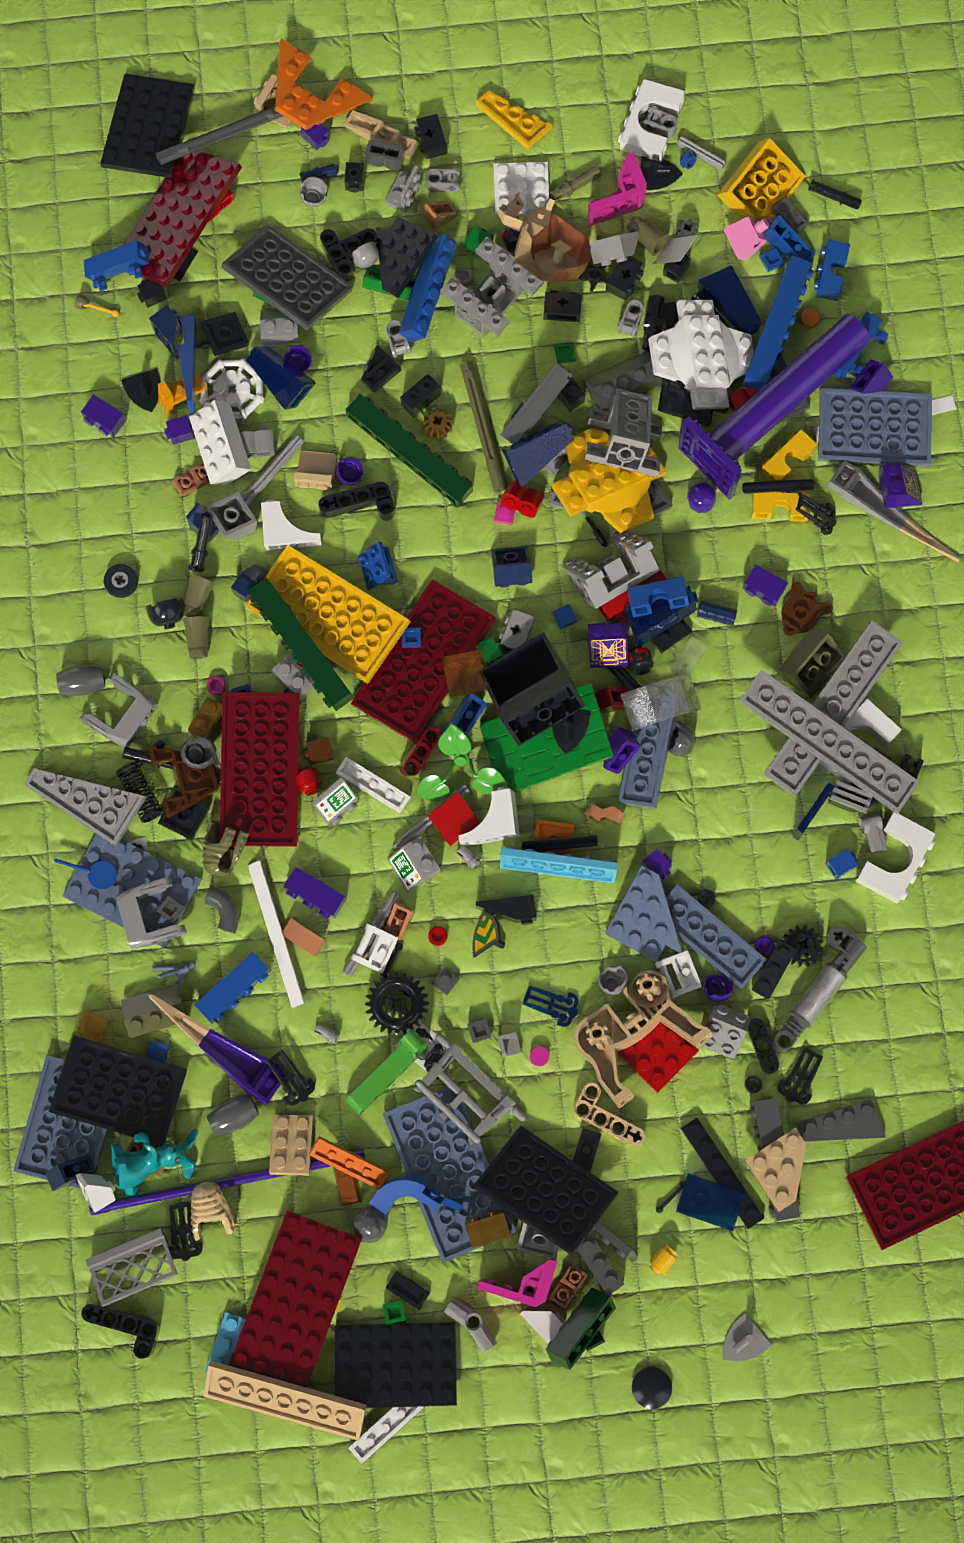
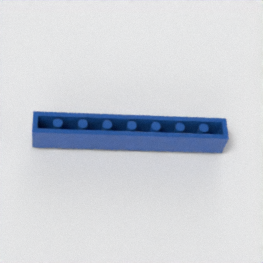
[743,255,813,391]

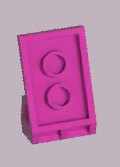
[587,152,647,226]
[477,1260,557,1307]

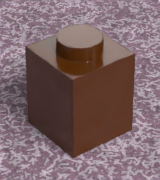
[304,737,334,765]

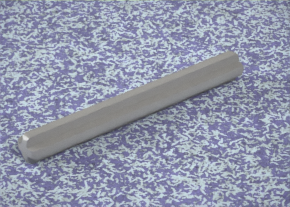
[242,435,303,506]
[393,784,470,851]
[343,891,401,977]

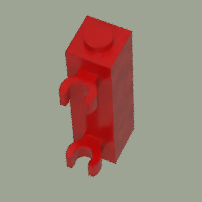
[598,570,666,625]

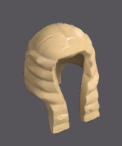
[190,1182,236,1241]

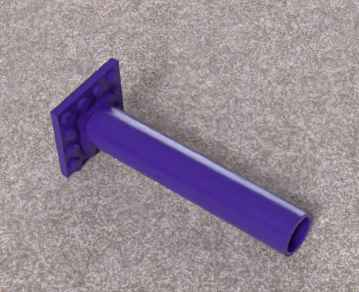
[678,314,870,500]

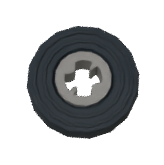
[103,564,138,598]

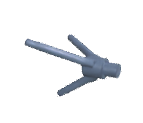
[152,960,195,986]

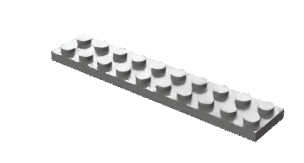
[763,621,903,797]
[738,669,919,814]

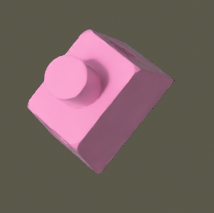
[724,217,770,261]

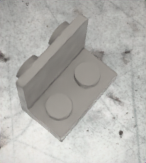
[385,165,422,213]

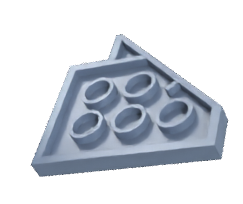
[605,865,682,962]

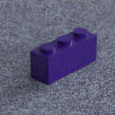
[283,867,347,919]

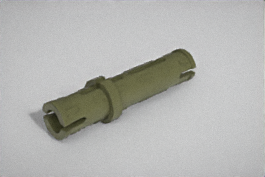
[549,166,601,203]

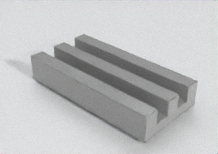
[830,780,873,814]

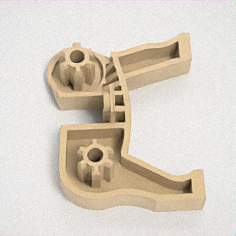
[574,970,713,1109]

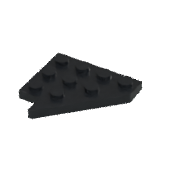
[376,217,438,299]
[658,378,728,426]

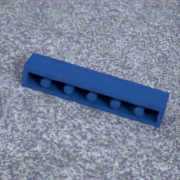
[398,233,457,342]

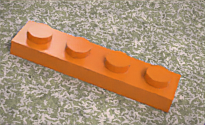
[309,1136,389,1189]

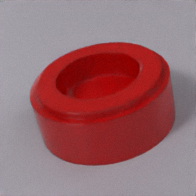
[428,926,448,947]

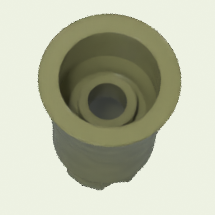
[627,216,669,256]
[183,575,215,617]
[183,616,209,659]

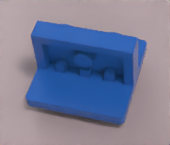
[359,542,398,590]

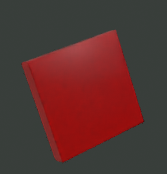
[427,792,481,846]

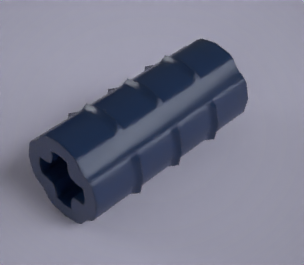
[697,600,738,626]

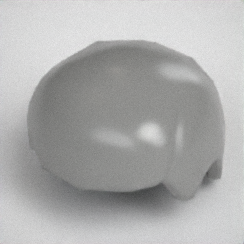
[300,176,327,207]
[351,242,379,268]
[598,965,628,995]

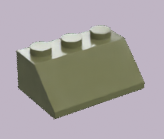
[778,627,846,699]
[121,983,187,1038]

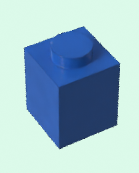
[826,849,858,880]

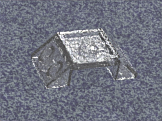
[621,674,702,731]

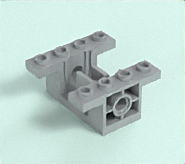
[440,237,544,337]
[585,388,662,477]
[562,531,660,609]

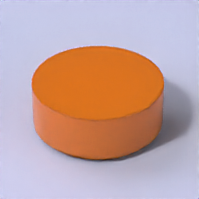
[800,309,819,328]

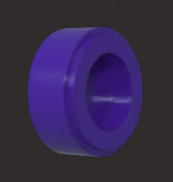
[754,936,774,956]

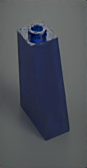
[697,265,761,335]
[246,346,316,410]
[502,420,574,487]
[624,585,699,647]

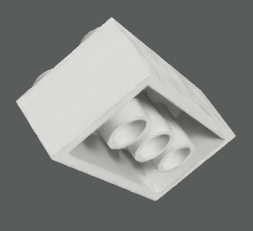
[189,400,251,486]

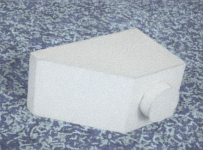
[76,1173,115,1212]
[520,1311,565,1343]

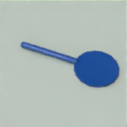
[54,859,117,889]

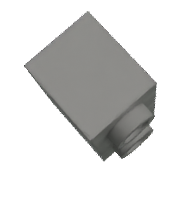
[498,609,535,652]

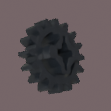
[783,925,824,968]

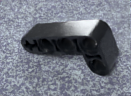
[318,482,395,521]
[81,1304,160,1359]

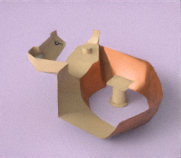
[498,192,591,282]

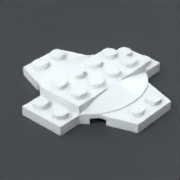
[648,300,754,410]

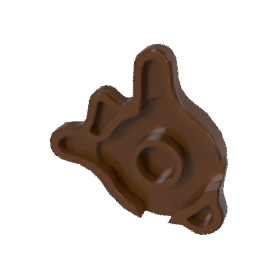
[781,582,833,636]

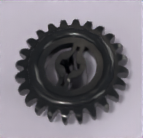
[365,972,430,1036]

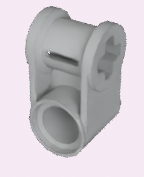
[641,107,677,138]
[426,168,460,192]
[617,300,643,338]
[386,320,412,358]

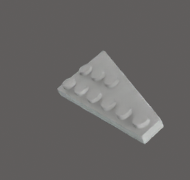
[24,768,147,846]

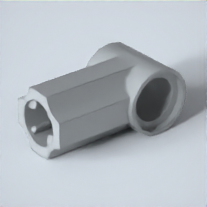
[859,813,887,854]

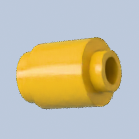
[649,1245,678,1275]

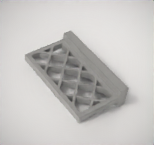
[86,1228,178,1307]

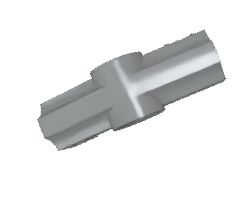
[444,1297,497,1353]

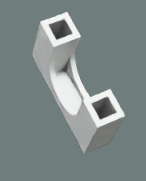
[618,79,685,162]
[820,699,902,785]
[856,812,935,904]

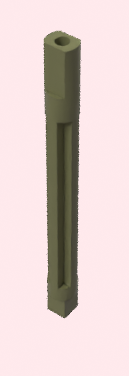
[460,361,506,493]

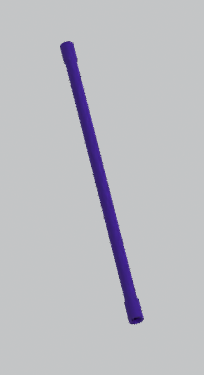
[89,1149,365,1216]

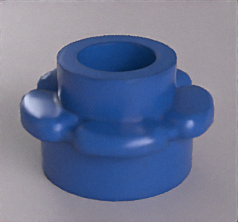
[680,152,697,169]

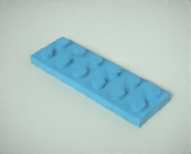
[500,846,618,883]

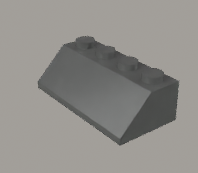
[583,351,663,410]

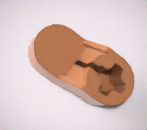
[584,803,625,825]

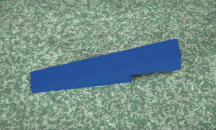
[177,314,197,413]

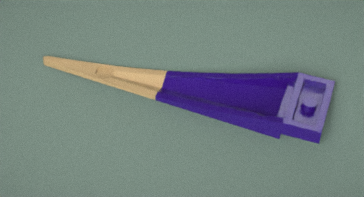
[148,994,286,1106]

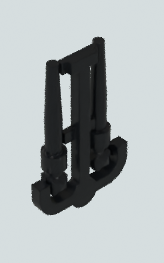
[795,492,836,535]
[777,1047,823,1104]
[266,1049,315,1106]
[169,1202,203,1261]

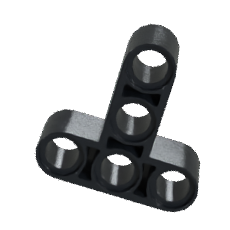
[320,228,378,282]

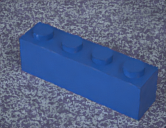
[195,952,271,1024]

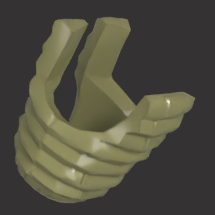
[202,821,249,877]

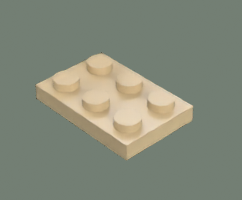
[269,1114,314,1176]

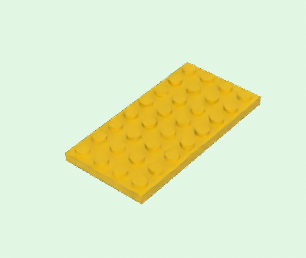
[245,545,410,684]

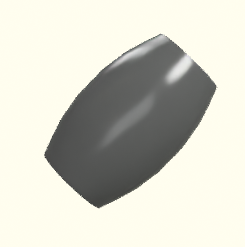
[56,664,106,696]
[207,1095,259,1136]

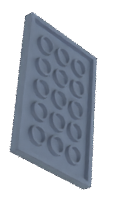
[818,388,932,467]
[62,833,202,949]
[13,1055,108,1189]

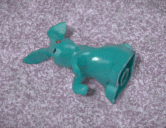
[111,1129,198,1196]

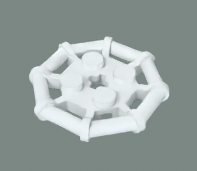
[199,358,265,420]

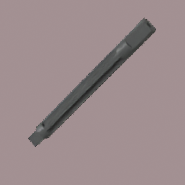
[156,106,283,165]

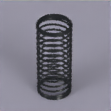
[116,762,163,823]

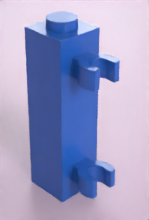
[84,240,149,291]
[833,311,889,379]

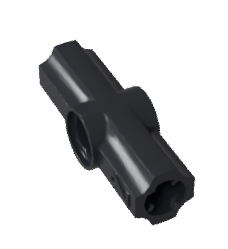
[642,294,665,352]

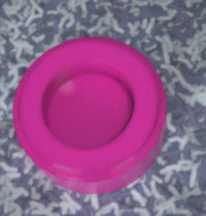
[206,676,226,696]
[529,1046,549,1067]

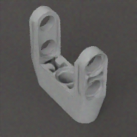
[79,673,158,748]
[116,877,187,949]

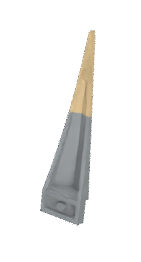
[827,461,960,562]

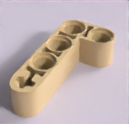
[574,1082,645,1147]

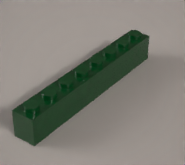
[345,394,473,507]
[248,577,354,711]

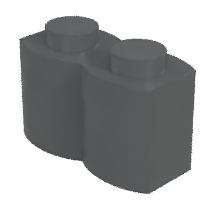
[366,140,405,171]

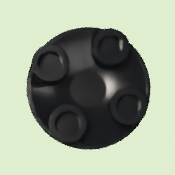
[632,1367,672,1409]

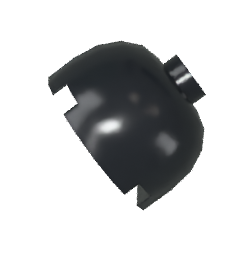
[146,598,184,630]

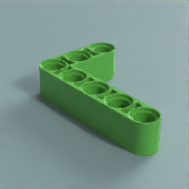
[345,1029,428,1115]

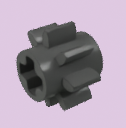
[676,219,698,238]

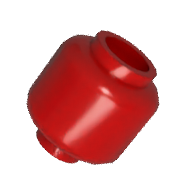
[296,766,322,796]

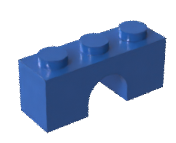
[814,240,850,301]
[627,576,690,618]

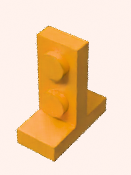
[158,372,206,415]

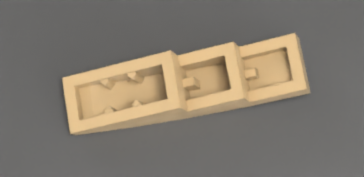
[344,110,418,159]

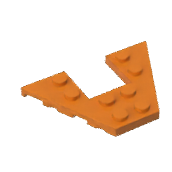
[275,38,373,130]

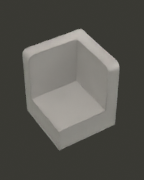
[498,1032,522,1058]

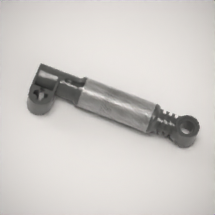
[773,926,867,1052]

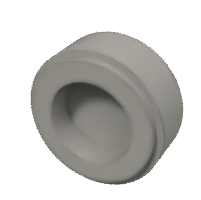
[454,267,473,287]

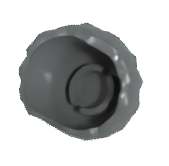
[668,721,696,756]
[181,735,217,769]
[352,1206,388,1243]

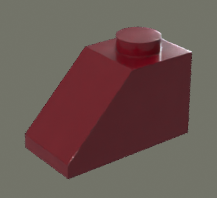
[594,687,637,713]

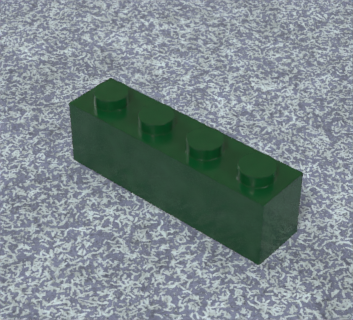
[545,1288,616,1370]

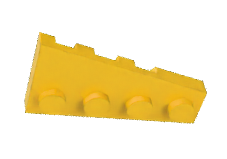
[476,90,553,150]

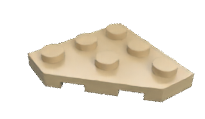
[745,1128,806,1212]

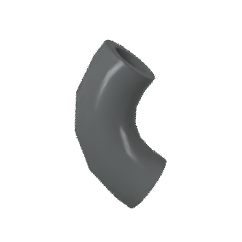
[205,886,239,934]

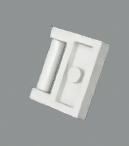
[351,924,398,973]
[655,950,702,999]

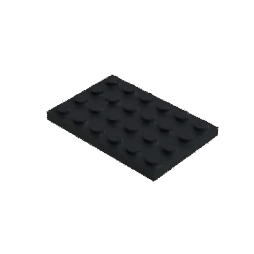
[100,74,195,178]
[49,1035,187,1146]
[474,1125,618,1256]
[335,1322,457,1408]

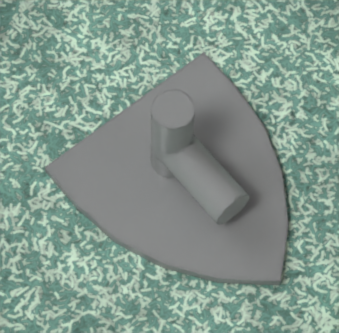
[723,1313,771,1361]

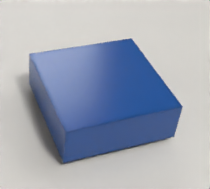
[759,247,785,272]
[552,604,577,630]
[402,627,421,648]
[145,1041,170,1063]
[442,1197,463,1212]

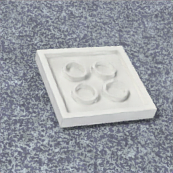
[493,162,549,217]

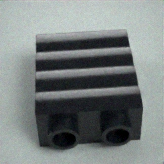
[478,632,586,746]

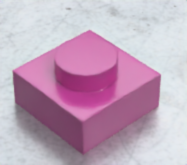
[494,502,516,525]

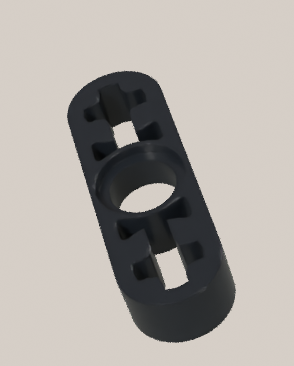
[747,1018,779,1074]

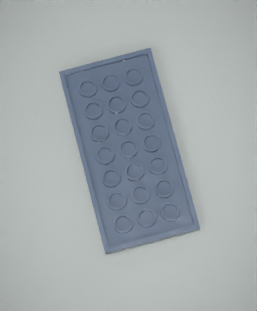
[383,1087,517,1263]

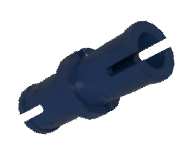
[299,164,337,182]

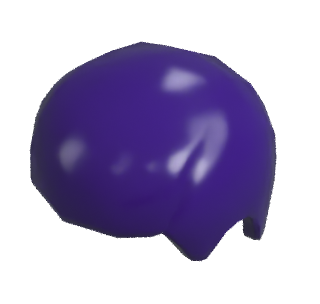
[283,345,312,375]
[336,457,364,486]
[687,483,716,513]
[703,974,733,1003]

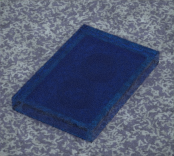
[793,783,835,841]
[676,1173,746,1231]

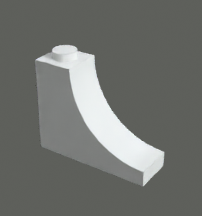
[261,499,322,551]
[458,787,520,846]

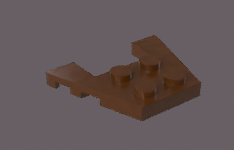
[148,746,219,818]

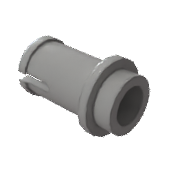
[456,845,481,869]
[314,1022,340,1044]

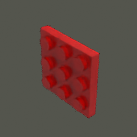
[617,1022,699,1093]

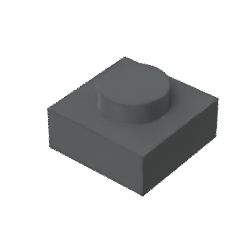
[156,895,184,923]
[431,968,459,996]
[467,1018,492,1044]

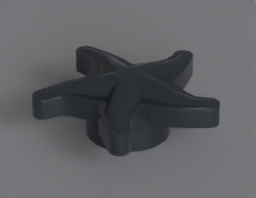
[578,261,608,292]

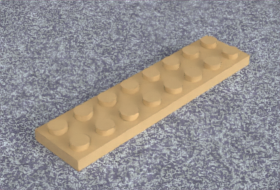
[204,1361,367,1441]

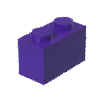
[81,394,126,437]
[742,564,788,607]

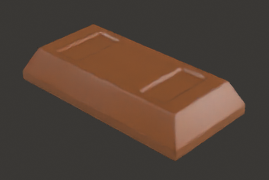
[333,1167,361,1206]

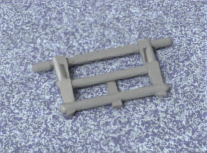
[414,1033,526,1145]

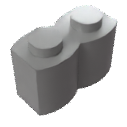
[239,428,275,459]

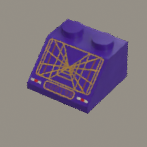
[878,463,922,508]
[587,622,628,668]

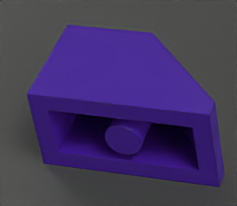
[850,359,893,394]
[603,726,641,774]

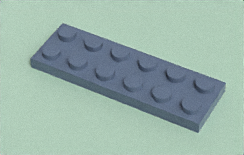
[618,694,679,809]
[666,884,767,990]

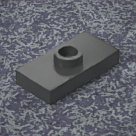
[771,196,810,234]

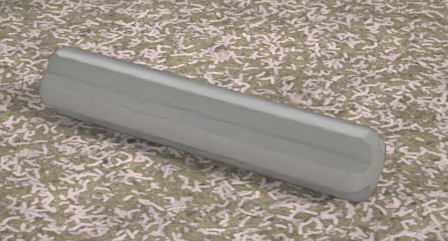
[677,136,726,170]

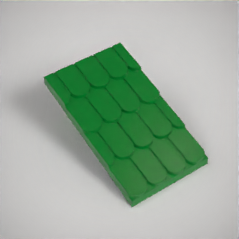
[480,683,613,793]

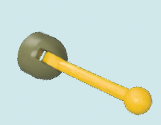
[74,294,119,317]

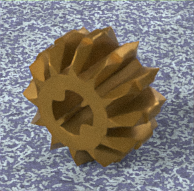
[422,407,454,440]

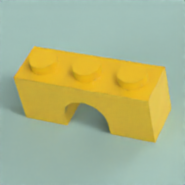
[760,429,817,481]
[751,491,810,521]

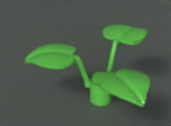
[417,723,508,802]

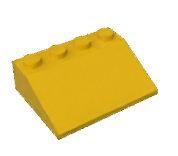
[717,138,806,221]

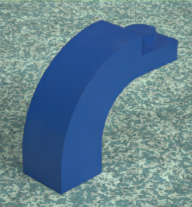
[369,1174,444,1214]

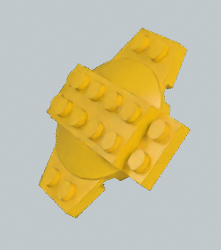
[551,426,666,533]

